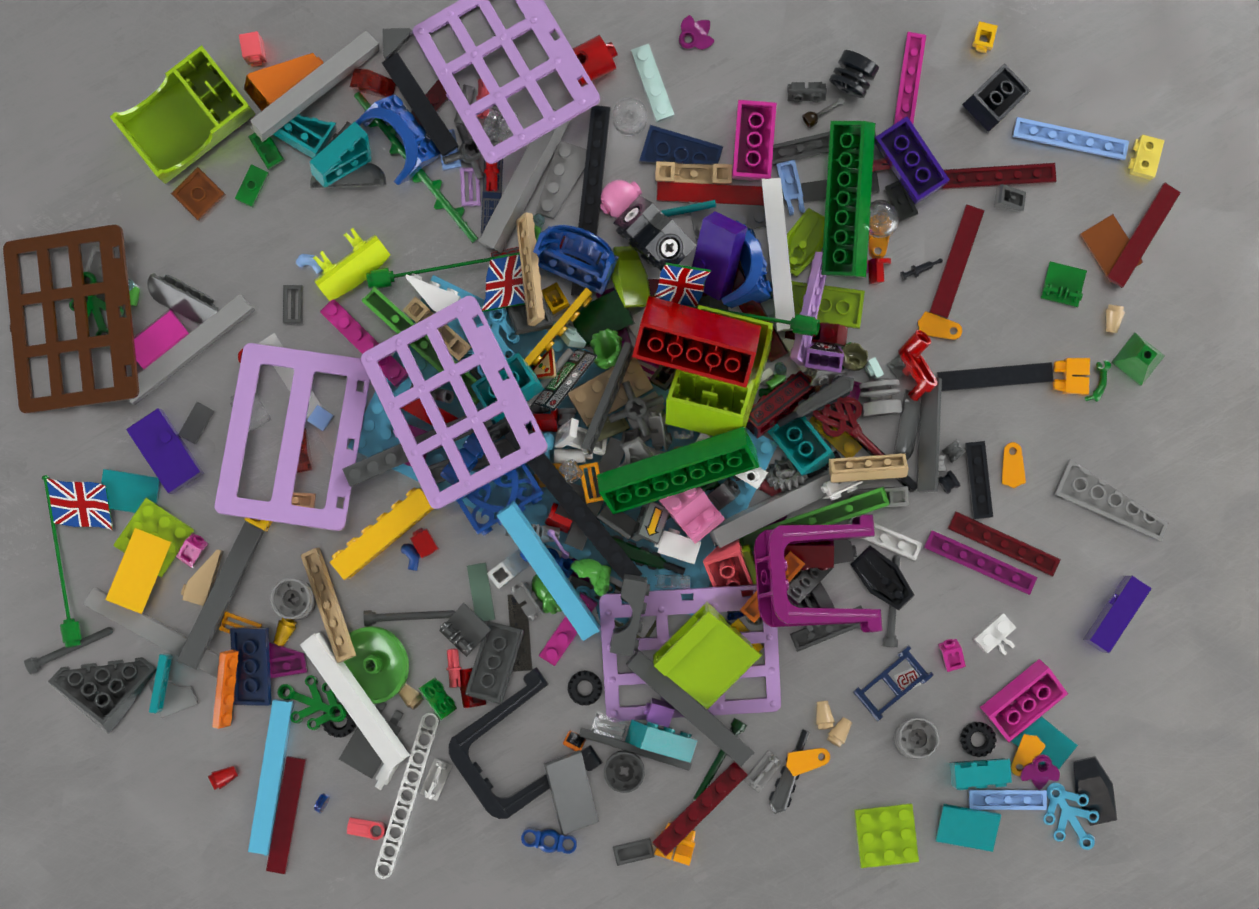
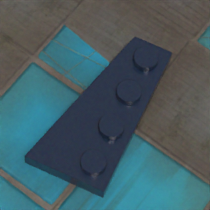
[639,125,723,165]

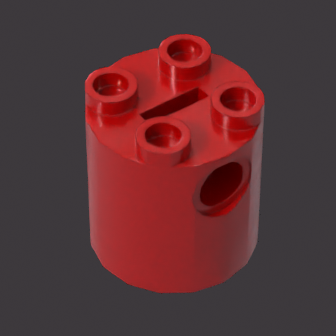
[572,35,618,87]

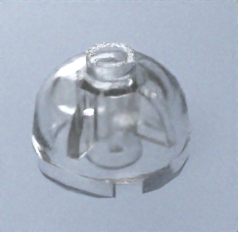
[869,200,899,239]

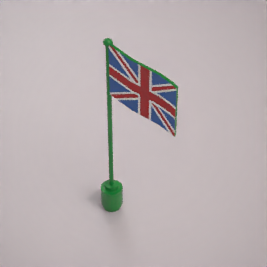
[366,252,525,312]
[651,263,820,336]
[42,475,113,648]

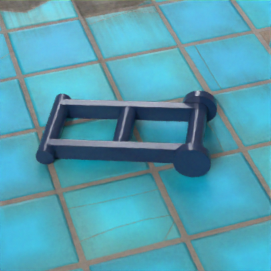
[853,645,934,721]

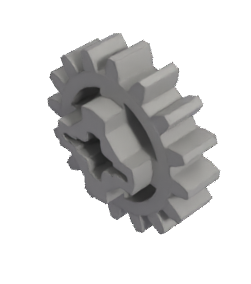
[766,456,808,491]

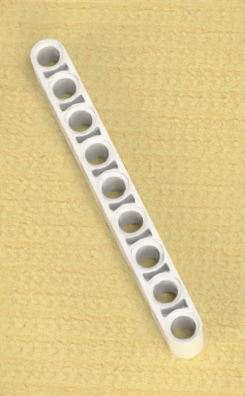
[375,712,440,879]

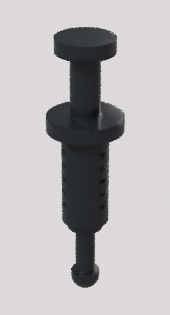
[900,258,943,281]

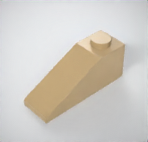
[181,549,224,606]

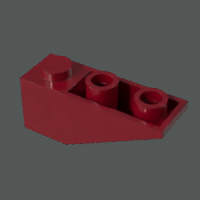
[785,323,848,346]

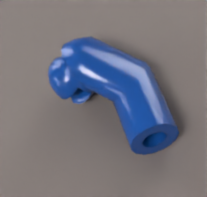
[401,543,420,571]

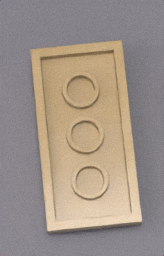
[567,357,653,427]

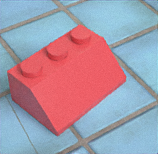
[703,539,754,597]

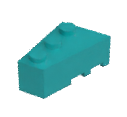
[272,114,337,159]
[309,122,372,188]
[625,720,697,763]
[950,758,1012,790]

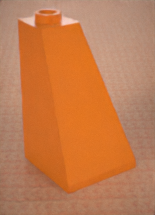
[244,53,323,111]

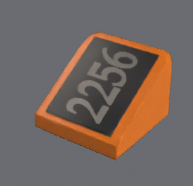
[563,730,586,751]

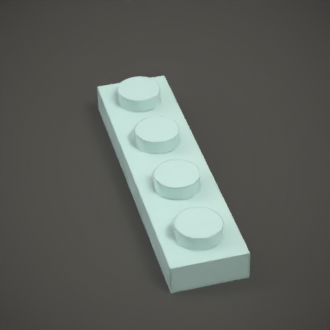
[631,44,674,122]

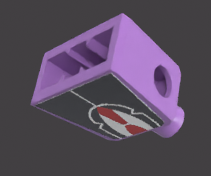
[805,342,844,373]

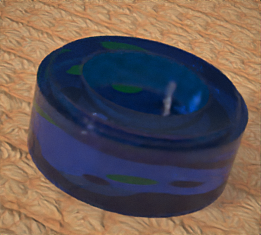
[314,793,330,814]

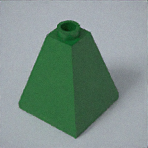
[1111,332,1165,386]

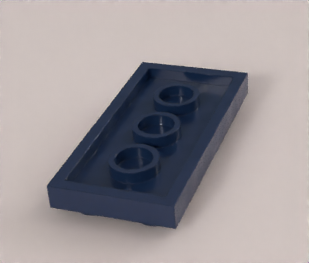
[230,627,272,706]

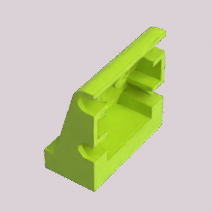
[653,602,763,709]

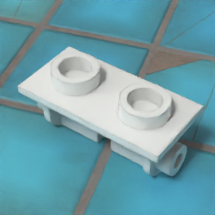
[821,480,863,501]
[420,758,452,801]

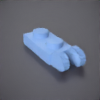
[776,159,805,216]

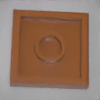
[171,167,226,221]

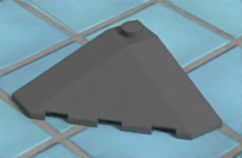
[48,657,157,733]

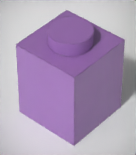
[644,698,674,727]

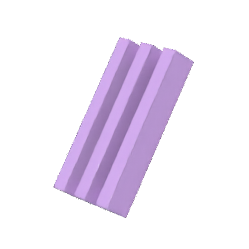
[460,167,481,207]

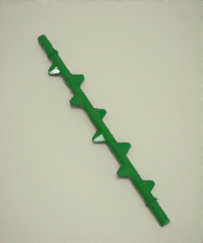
[354,91,478,243]

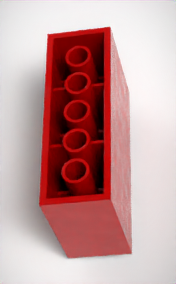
[632,296,761,388]

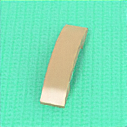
[655,161,733,184]
[403,296,472,362]

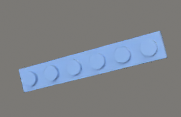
[1012,117,1129,161]

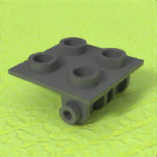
[439,603,491,657]

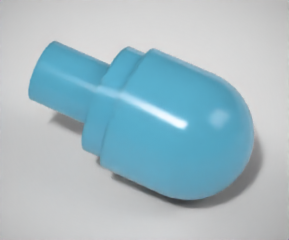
[543,432,555,459]

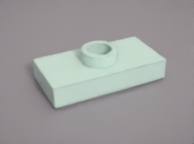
[553,321,586,349]

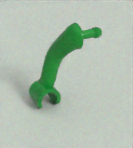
[1085,360,1111,402]

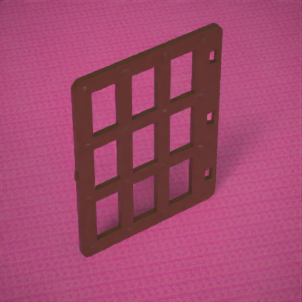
[3,225,139,413]

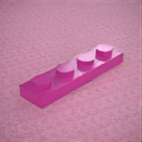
[539,592,597,666]

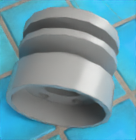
[859,378,903,417]
[270,579,316,620]
[894,718,940,759]

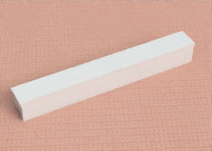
[762,178,795,333]
[300,632,410,771]

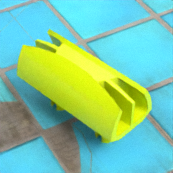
[313,228,390,301]

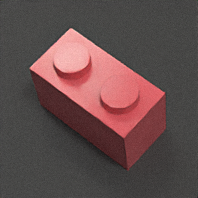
[239,31,267,67]

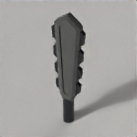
[776,375,854,428]
[769,729,810,814]

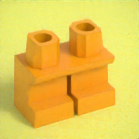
[1053,358,1090,396]
[654,822,695,866]

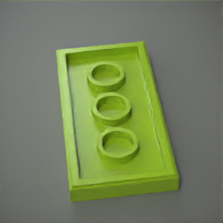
[791,281,865,329]

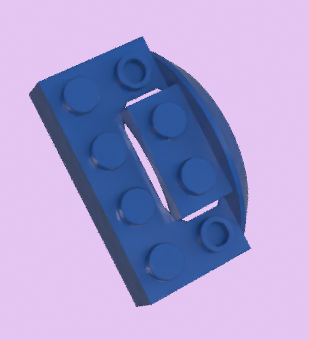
[355,94,441,185]
[722,220,773,309]
[533,225,619,295]

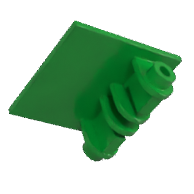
[1041,261,1087,307]
[418,678,457,720]

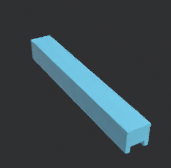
[497,500,601,641]
[248,699,294,856]

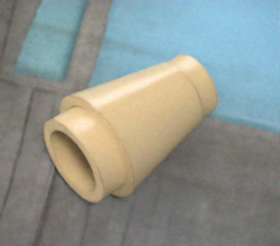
[1106,304,1125,333]
[398,683,424,710]
[816,701,835,730]
[827,717,852,747]

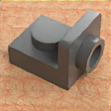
[707,478,741,511]

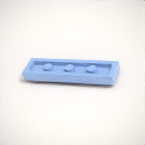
[968,789,1047,810]

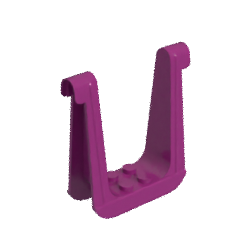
[754,515,883,633]

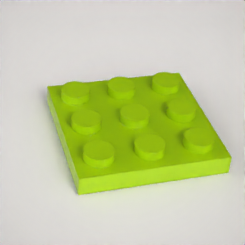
[113,497,194,578]
[854,803,919,868]

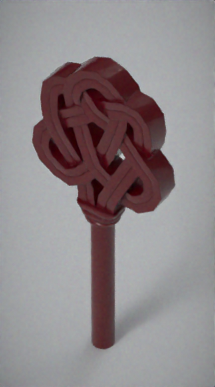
[813,390,884,456]

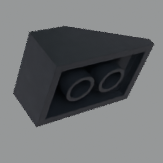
[962,64,1031,132]

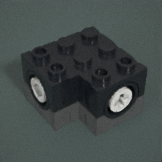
[613,195,697,271]

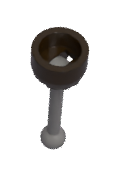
[802,97,845,128]

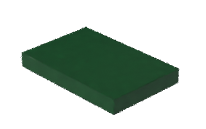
[572,290,635,348]

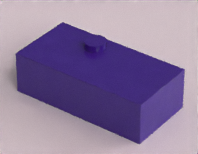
[874,116,950,205]
[692,211,748,301]
[126,408,204,494]
[1083,575,1152,653]

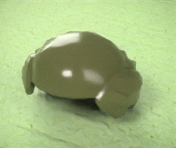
[842,342,868,371]

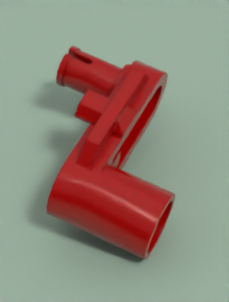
[898,330,937,401]

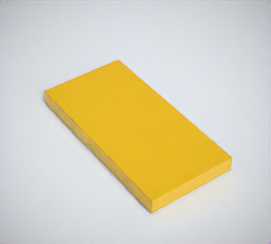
[105,528,172,614]

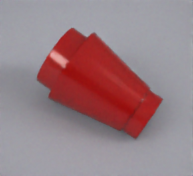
[208,766,238,790]

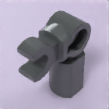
[410,383,454,403]

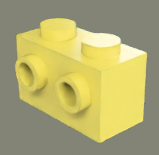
[1128,134,1165,180]

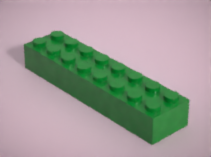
[821,121,876,277]
[597,427,759,515]

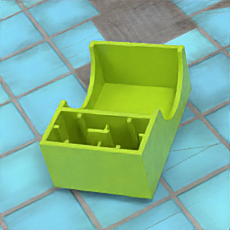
[110,45,255,184]
[665,305,773,436]

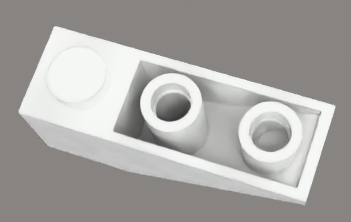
[405,273,461,313]
[487,549,530,589]

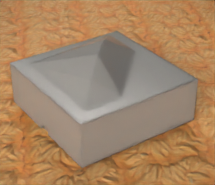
[886,355,906,379]

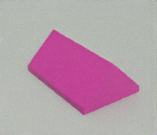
[134,309,189,369]

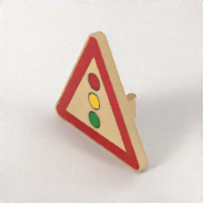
[532,348,556,380]

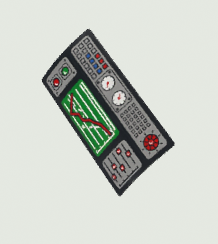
[533,349,598,411]

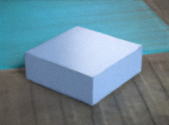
[307,405,334,432]

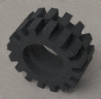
[567,670,602,706]
[322,702,356,738]
[960,722,997,757]

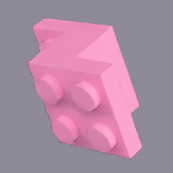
[658,487,725,544]

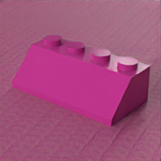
[732,100,777,181]
[980,659,1068,742]

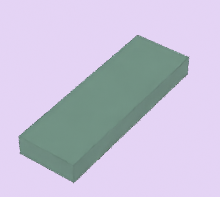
[467,563,495,621]

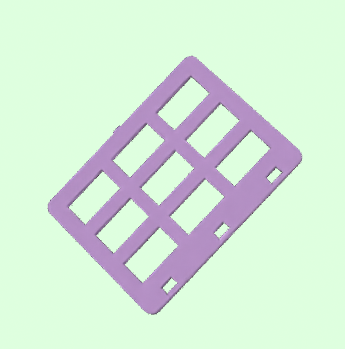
[413,0,600,164]
[361,296,548,509]
[599,584,781,721]

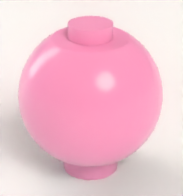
[600,180,642,218]

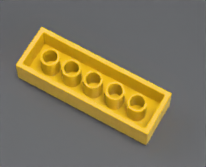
[330,487,435,580]

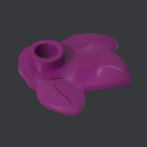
[679,15,714,50]
[1021,754,1060,790]

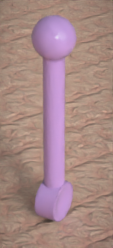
[547,529,570,559]

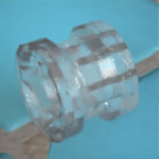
[559,459,583,483]

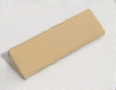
[829,453,909,483]

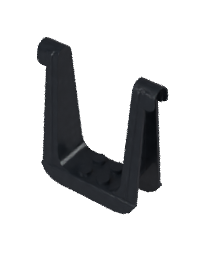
[449,667,603,819]

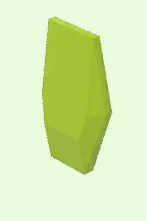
[787,208,825,277]
[611,246,650,307]

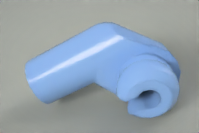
[296,254,323,274]

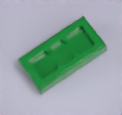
[248,133,284,170]
[235,164,269,207]

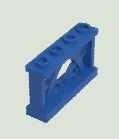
[456,464,544,536]

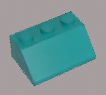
[471,352,544,422]
[768,416,835,476]

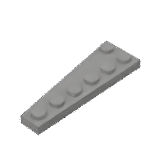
[1054,460,1169,541]

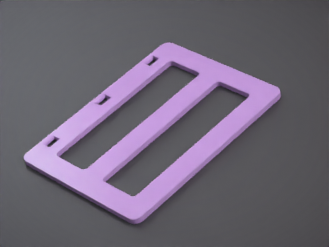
[215,343,370,531]

